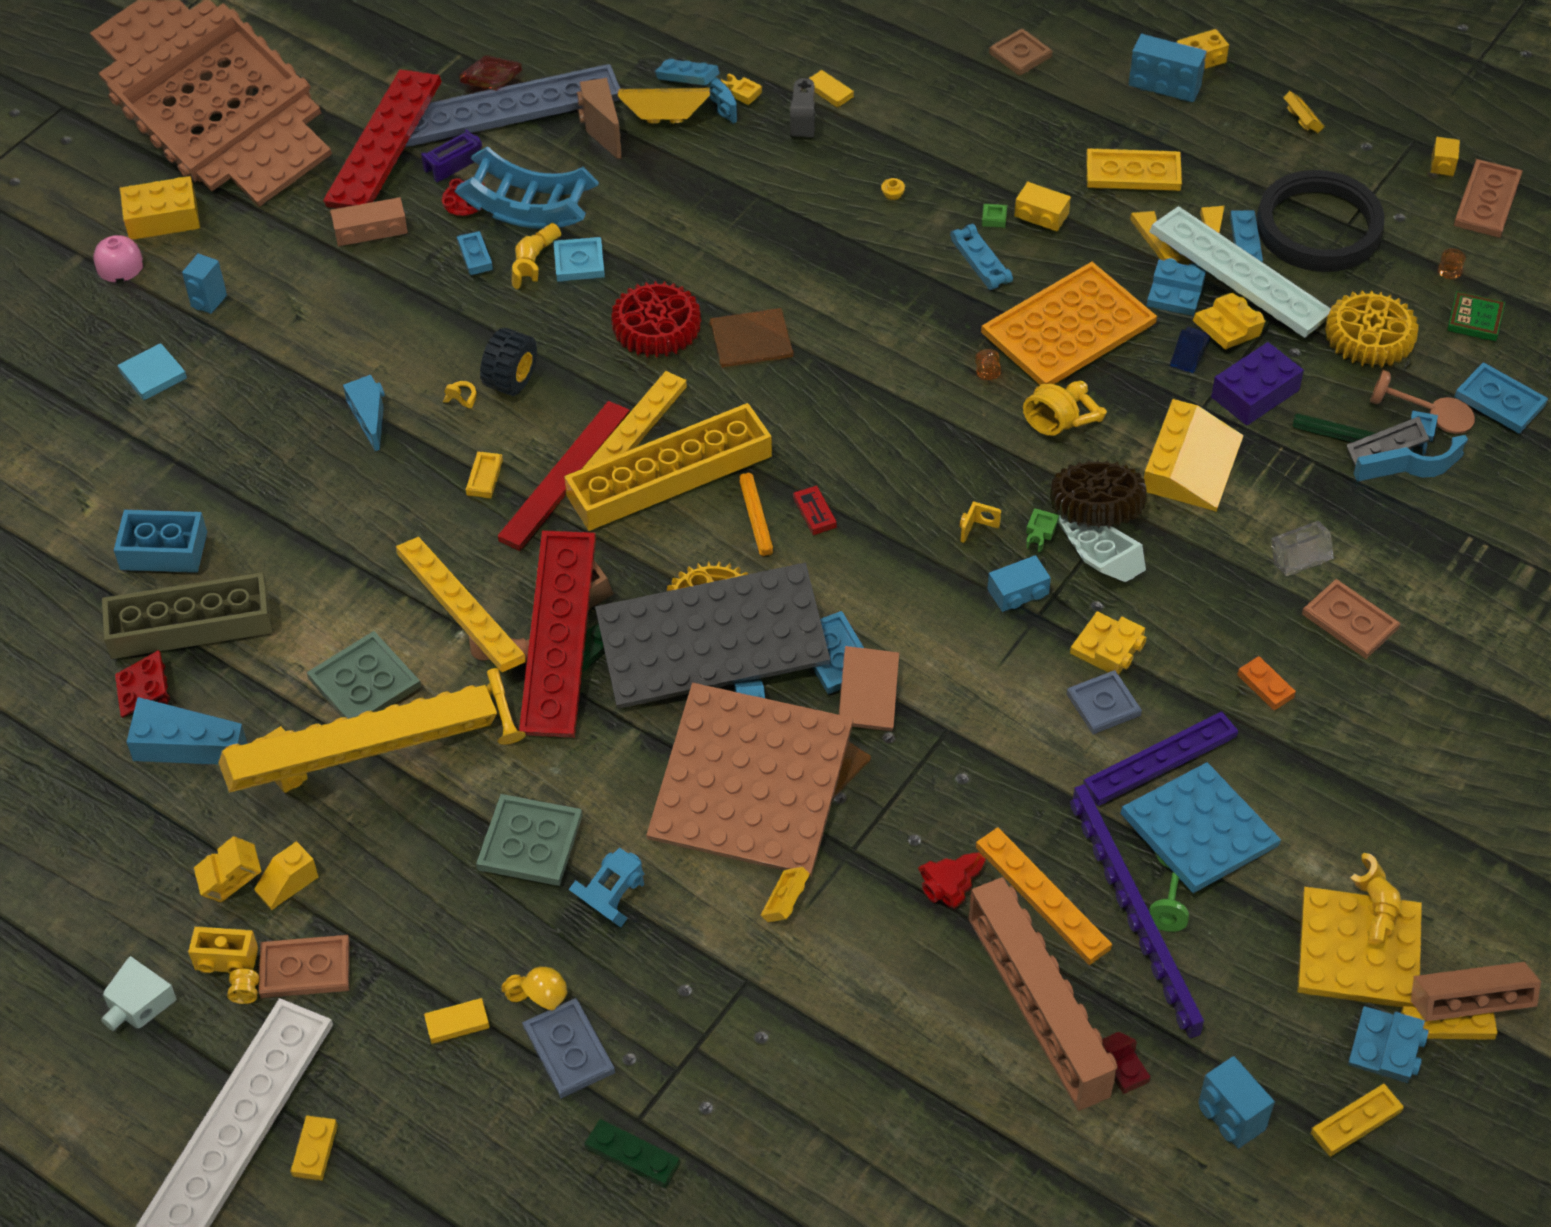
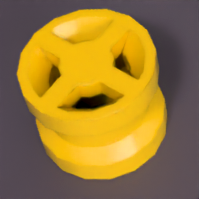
[227,969,259,1004]

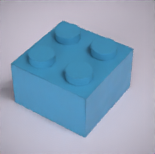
[1198,1056,1275,1149]

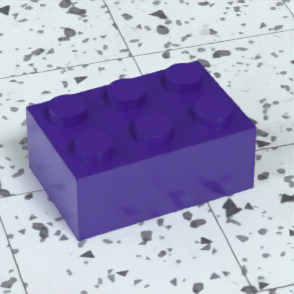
[1211,342,1304,426]

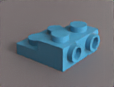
[1147,258,1206,316]
[1348,1006,1429,1083]

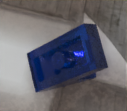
[1170,327,1211,373]

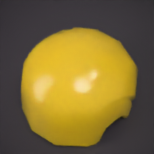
[521,966,567,1010]

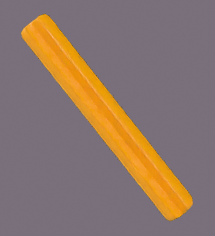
[739,472,773,557]

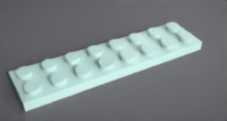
[1149,206,1330,337]

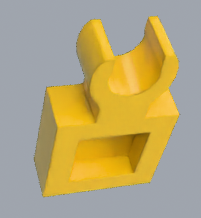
[721,74,762,105]

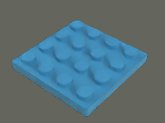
[1120,762,1281,893]

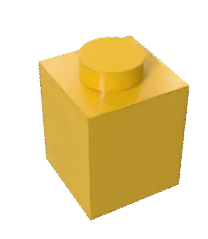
[1430,137,1460,176]

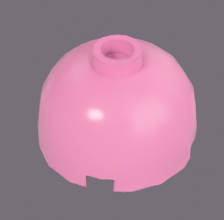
[93,235,143,282]

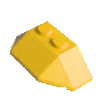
[618,88,710,123]

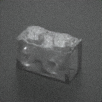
[1271,521,1334,576]

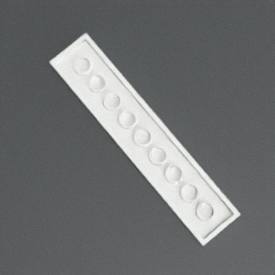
[136,998,333,1227]

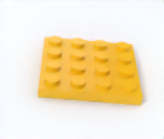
[1297,887,1422,1008]

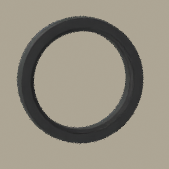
[1257,170,1385,272]

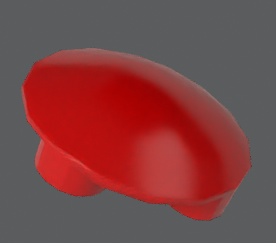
[442,179,485,216]

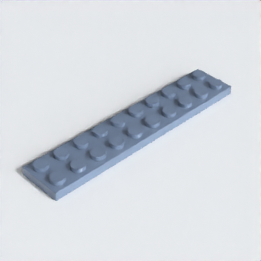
[405,64,621,147]

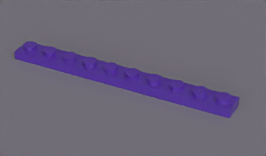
[1070,784,1204,1039]

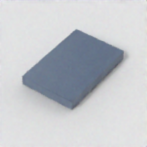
[522,998,615,1098]

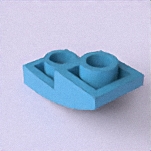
[708,77,737,123]

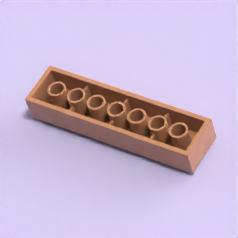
[969,877,1117,1111]

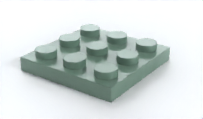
[307,631,421,719]
[476,794,583,886]

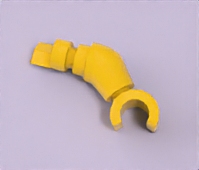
[511,223,561,289]
[1350,853,1402,944]

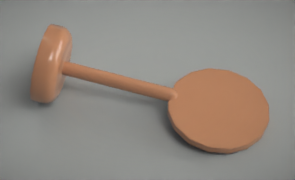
[1370,370,1475,434]

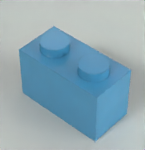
[182,254,227,314]
[987,555,1051,612]

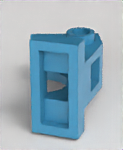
[569,848,644,927]

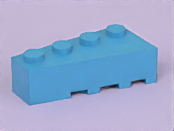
[127,697,247,764]

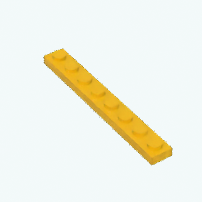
[396,537,525,672]

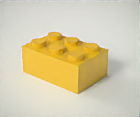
[120,176,200,240]

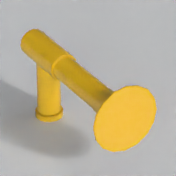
[486,668,526,745]

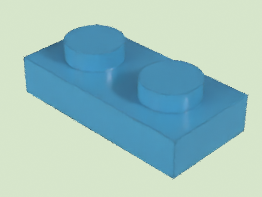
[457,231,493,275]

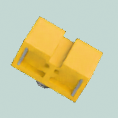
[194,836,262,903]

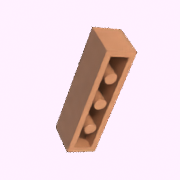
[1411,962,1541,1021]

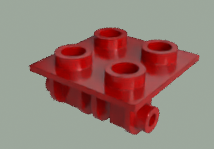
[115,650,170,718]

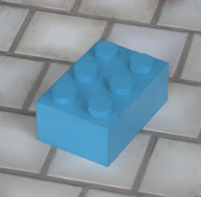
[1129,34,1207,102]
[114,510,207,572]

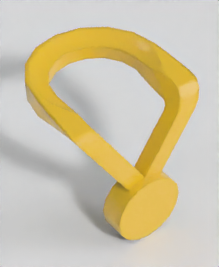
[443,381,477,408]

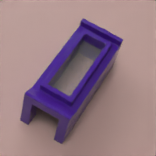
[421,129,482,183]

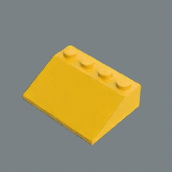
[1144,399,1243,512]

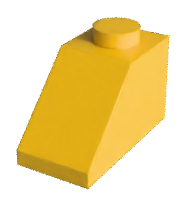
[254,841,319,910]

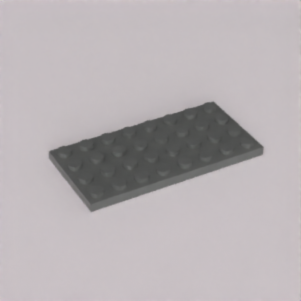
[595,562,830,709]

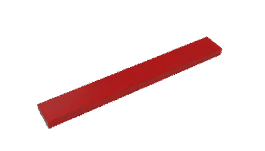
[498,401,630,551]

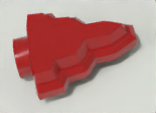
[918,852,986,909]

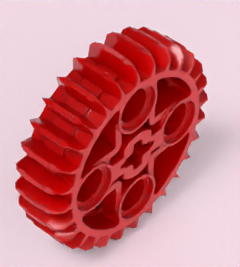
[611,280,701,358]

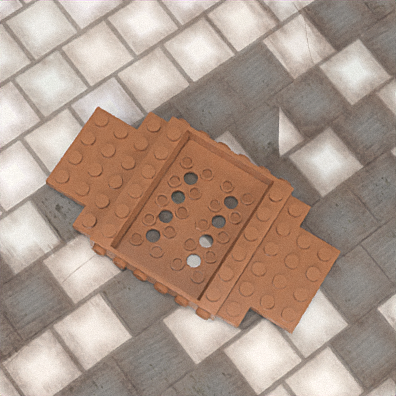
[90,0,332,207]

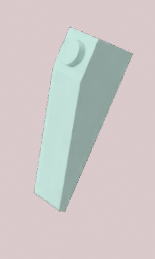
[1058,515,1146,582]

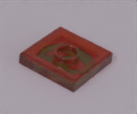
[459,55,523,91]

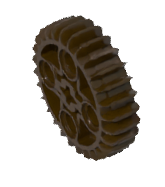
[1050,460,1147,529]

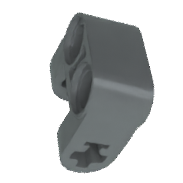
[790,78,815,138]

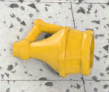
[1023,381,1107,435]

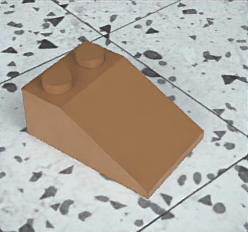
[577,78,622,159]

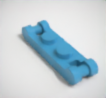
[950,224,1013,290]

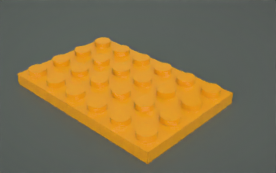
[981,262,1157,385]

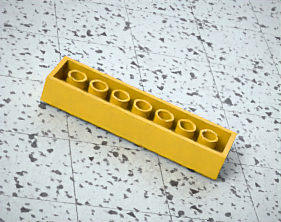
[564,403,772,531]

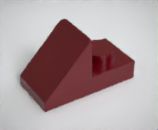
[1102,1031,1150,1095]

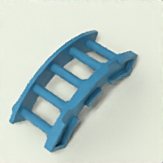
[455,146,599,229]

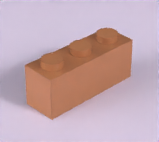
[330,197,408,246]

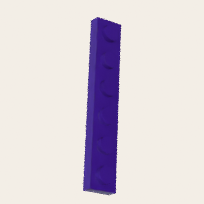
[1083,712,1238,806]

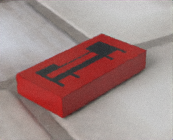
[793,485,837,535]

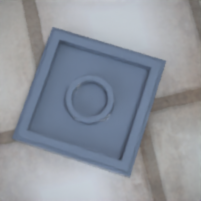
[1067,670,1142,734]

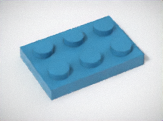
[1455,362,1548,434]
[812,611,864,694]

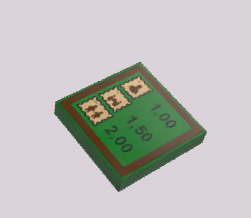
[1447,291,1505,341]

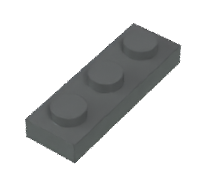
[1346,417,1429,467]

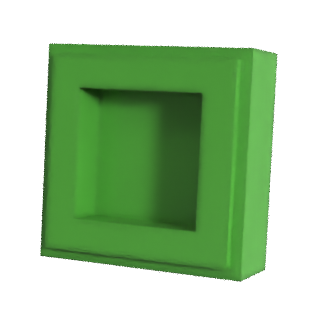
[982,204,1007,228]

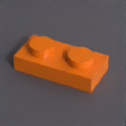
[1237,656,1296,711]

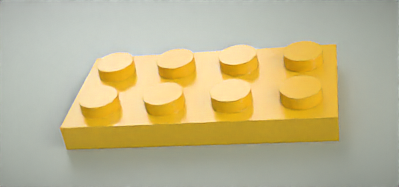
[1086,149,1182,191]

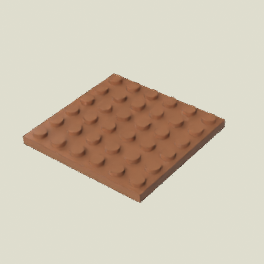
[646,683,854,877]

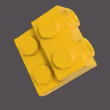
[1193,293,1265,349]
[1070,611,1147,675]

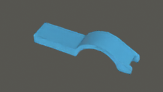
[1354,435,1468,482]

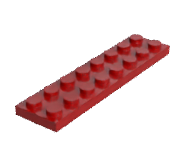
[323,69,442,209]
[519,531,596,738]

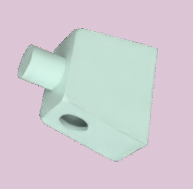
[101,956,177,1031]

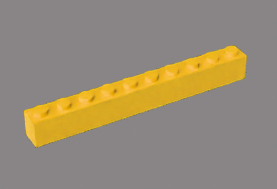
[218,685,497,793]

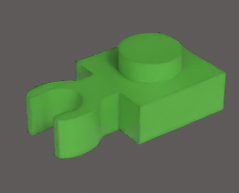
[1026,508,1059,552]

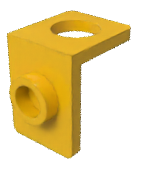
[959,501,1001,543]

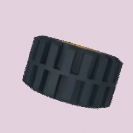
[480,327,537,396]

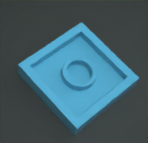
[554,237,605,281]
[118,343,187,401]

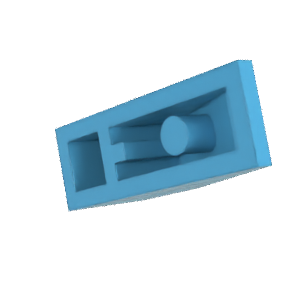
[343,375,385,451]

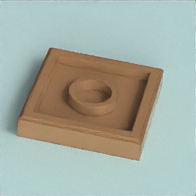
[989,29,1052,76]

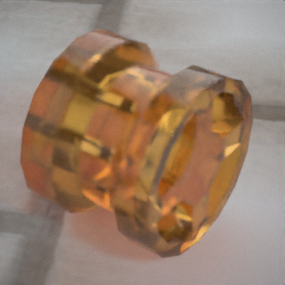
[1438,248,1466,279]
[975,349,1001,380]

